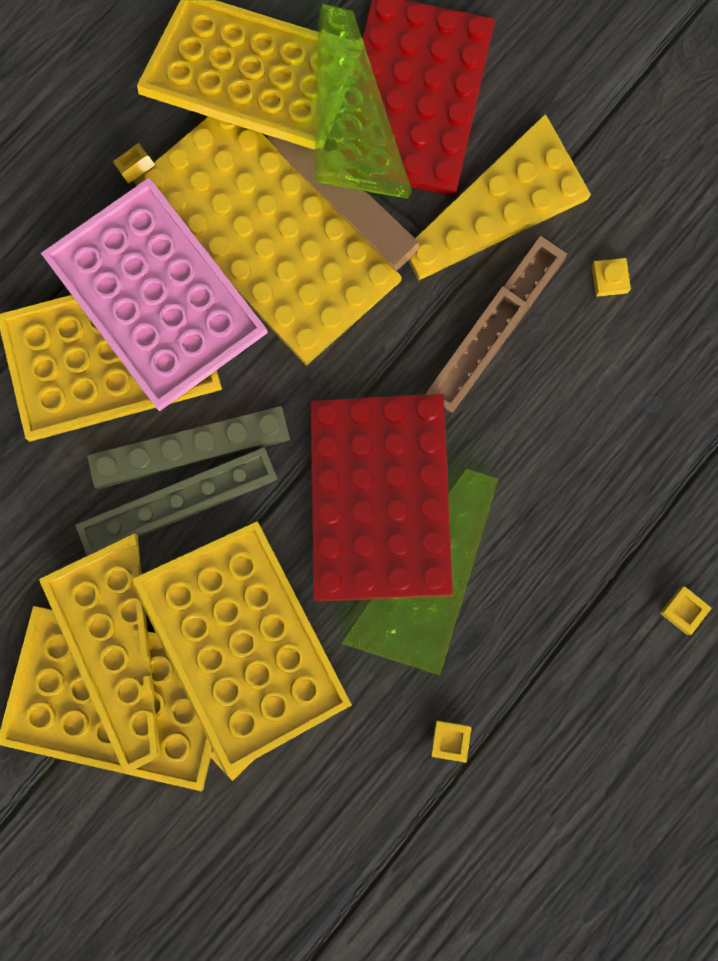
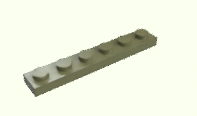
[87,406,290,489]
[75,447,278,556]

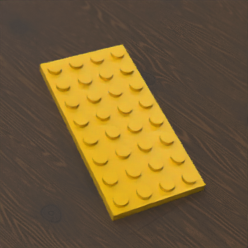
[133,117,402,366]

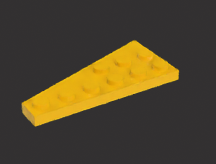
[408,114,591,280]
[39,533,160,774]

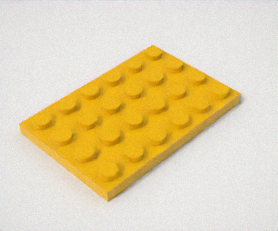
[137,0,362,152]
[0,295,222,442]
[131,521,352,775]
[0,606,213,791]

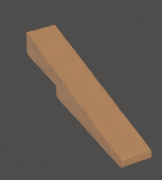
[267,136,419,272]
[425,236,567,413]

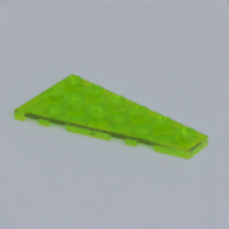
[314,4,412,199]
[341,469,499,675]

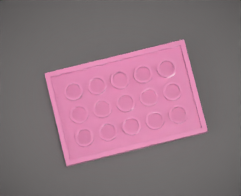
[41,178,268,411]

